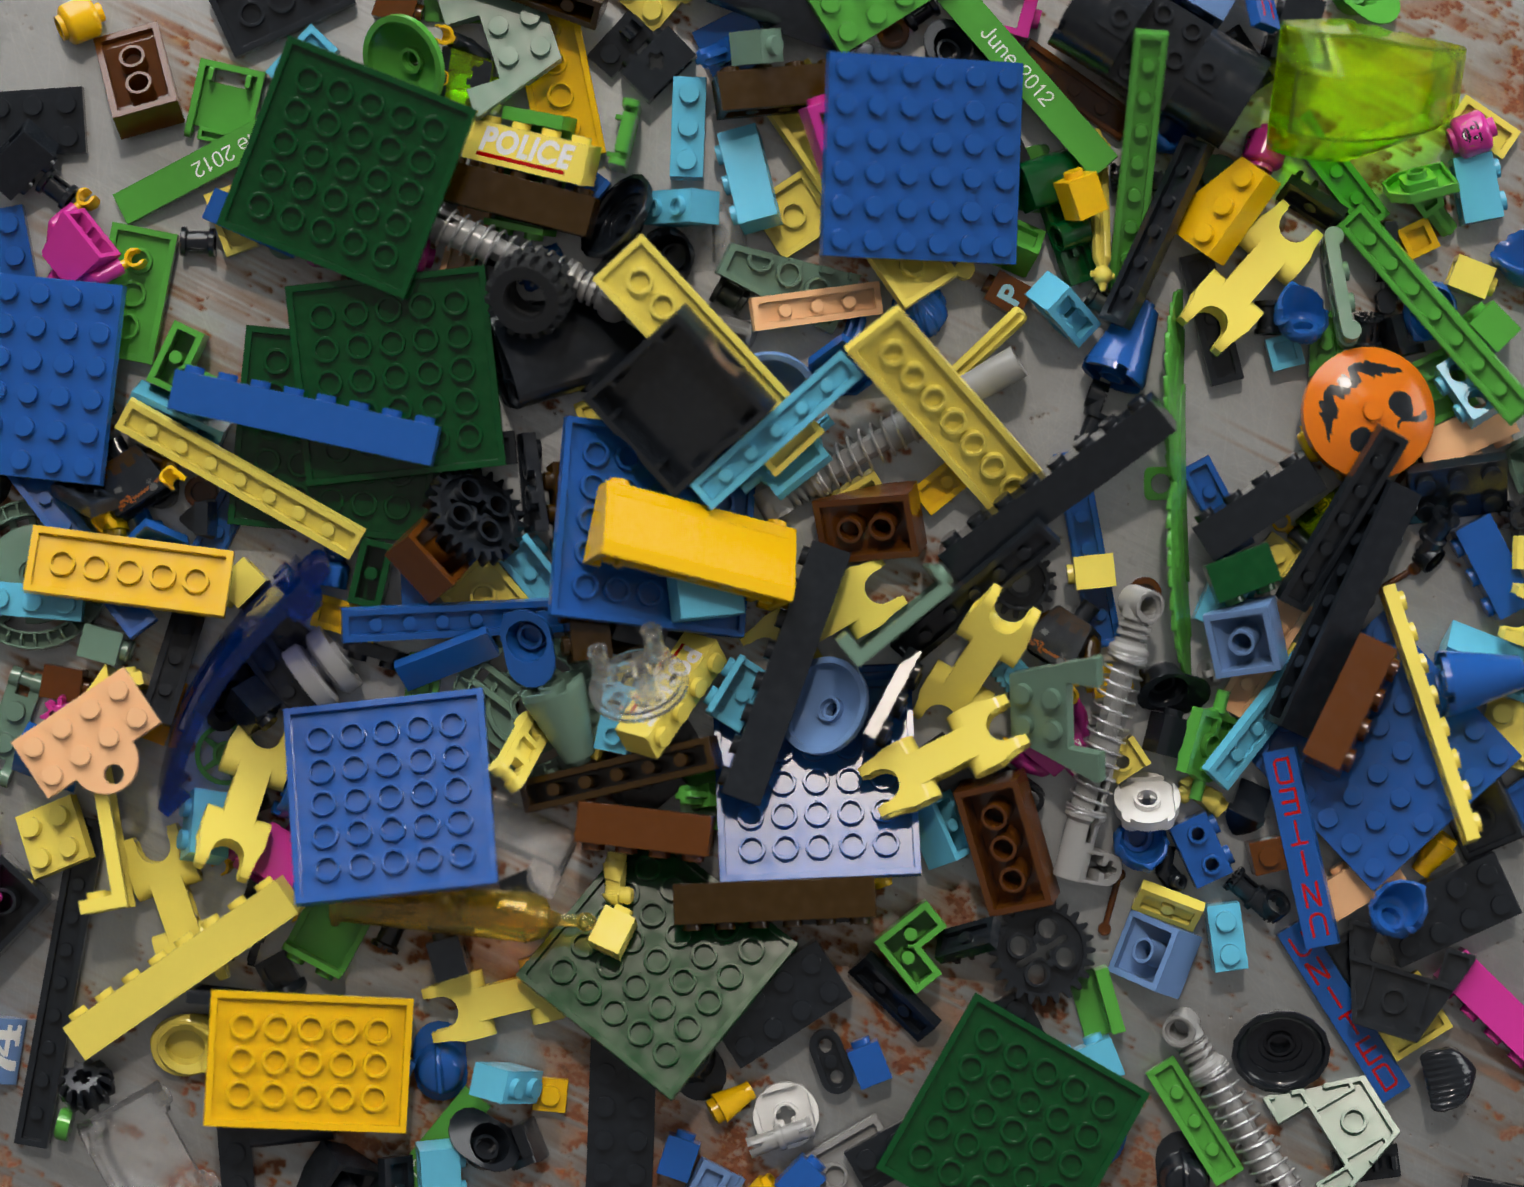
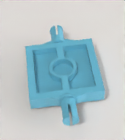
[740,413,835,501]

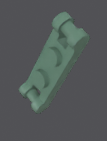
[1320,226,1362,350]
[0,665,42,788]

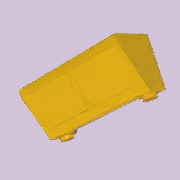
[583,477,797,611]

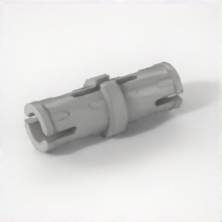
[745,1117,815,1159]

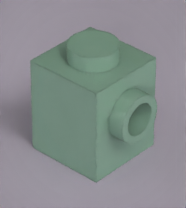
[729,28,784,66]

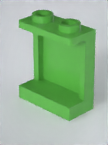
[281,900,380,981]

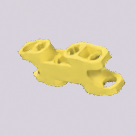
[1176,199,1323,356]
[740,560,908,659]
[913,583,1041,720]
[858,694,1031,820]
[193,724,287,884]
[124,822,231,993]
[421,956,565,1043]

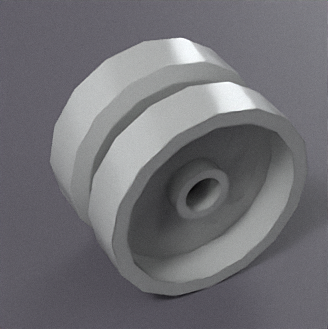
[281,626,363,705]

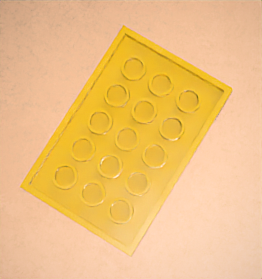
[203,990,414,1133]

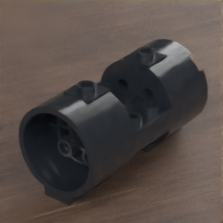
[1047,0,1272,149]

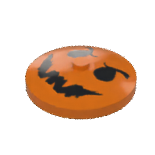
[1300,347,1435,478]

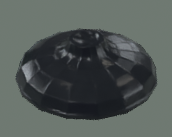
[581,174,653,259]
[1231,1009,1331,1093]

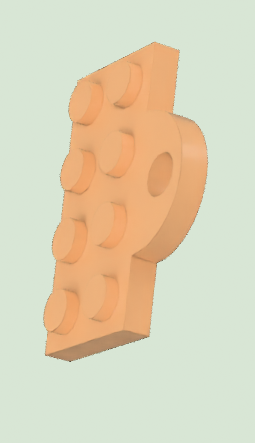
[11,667,162,799]

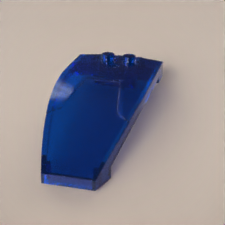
[157,548,331,817]

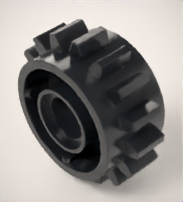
[995,560,1057,619]

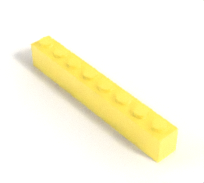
[63,875,306,1061]

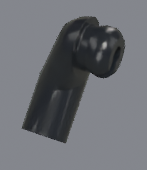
[1155,845,1187,891]

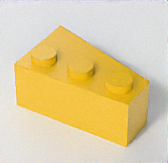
[1176,156,1281,266]

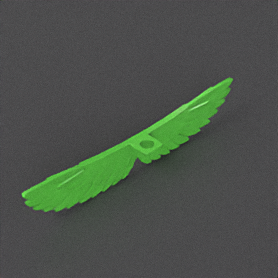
[1144,289,1192,675]

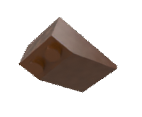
[93,21,185,140]
[812,480,927,562]
[384,510,471,604]

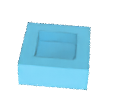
[1264,335,1305,372]

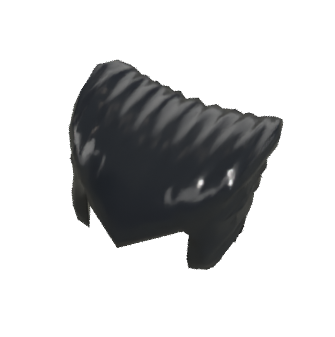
[647,227,695,280]
[1419,1046,1477,1113]

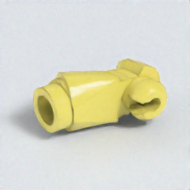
[1178,776,1229,818]
[602,852,634,906]

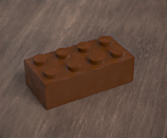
[1302,632,1401,778]
[953,768,1060,917]
[574,801,717,863]

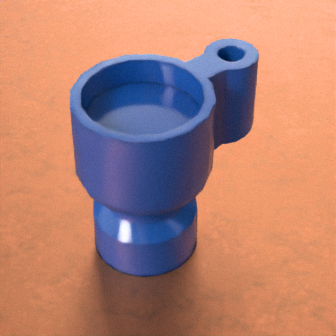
[314,546,350,590]

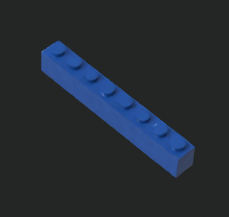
[167,364,442,466]

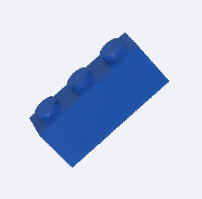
[1449,513,1524,620]

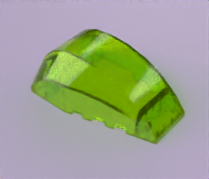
[1266,18,1467,162]

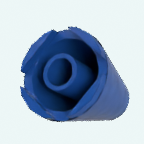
[1082,299,1159,395]
[1434,650,1524,717]

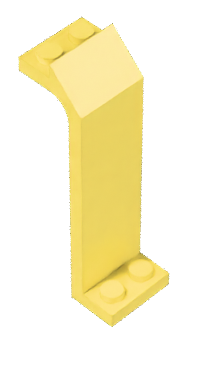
[78,664,151,915]

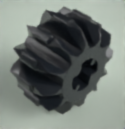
[58,1058,116,1115]

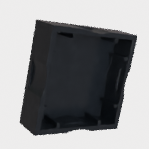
[582,303,777,497]

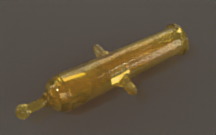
[329,888,596,942]

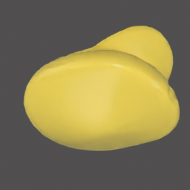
[150,1013,209,1076]

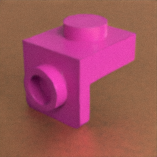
[1004,0,1042,43]

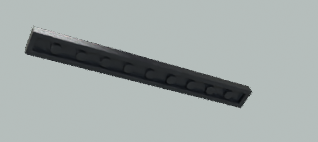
[14,817,103,1149]

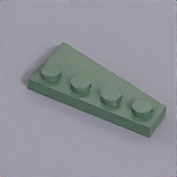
[715,243,862,334]

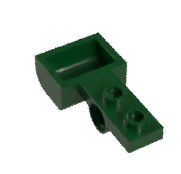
[1019,148,1096,287]

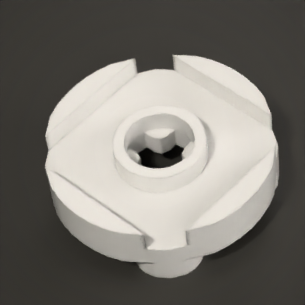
[1114,772,1181,832]
[753,1081,819,1149]

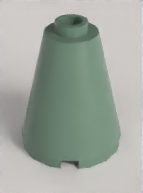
[520,670,595,767]

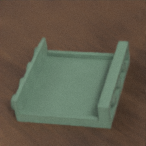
[833,563,954,668]

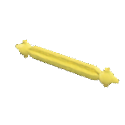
[1090,128,1115,292]

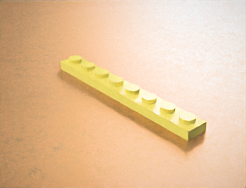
[114,397,366,560]
[1378,583,1483,846]

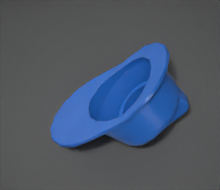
[500,609,556,688]
[413,1021,468,1101]

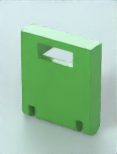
[184,58,267,142]
[606,97,642,174]

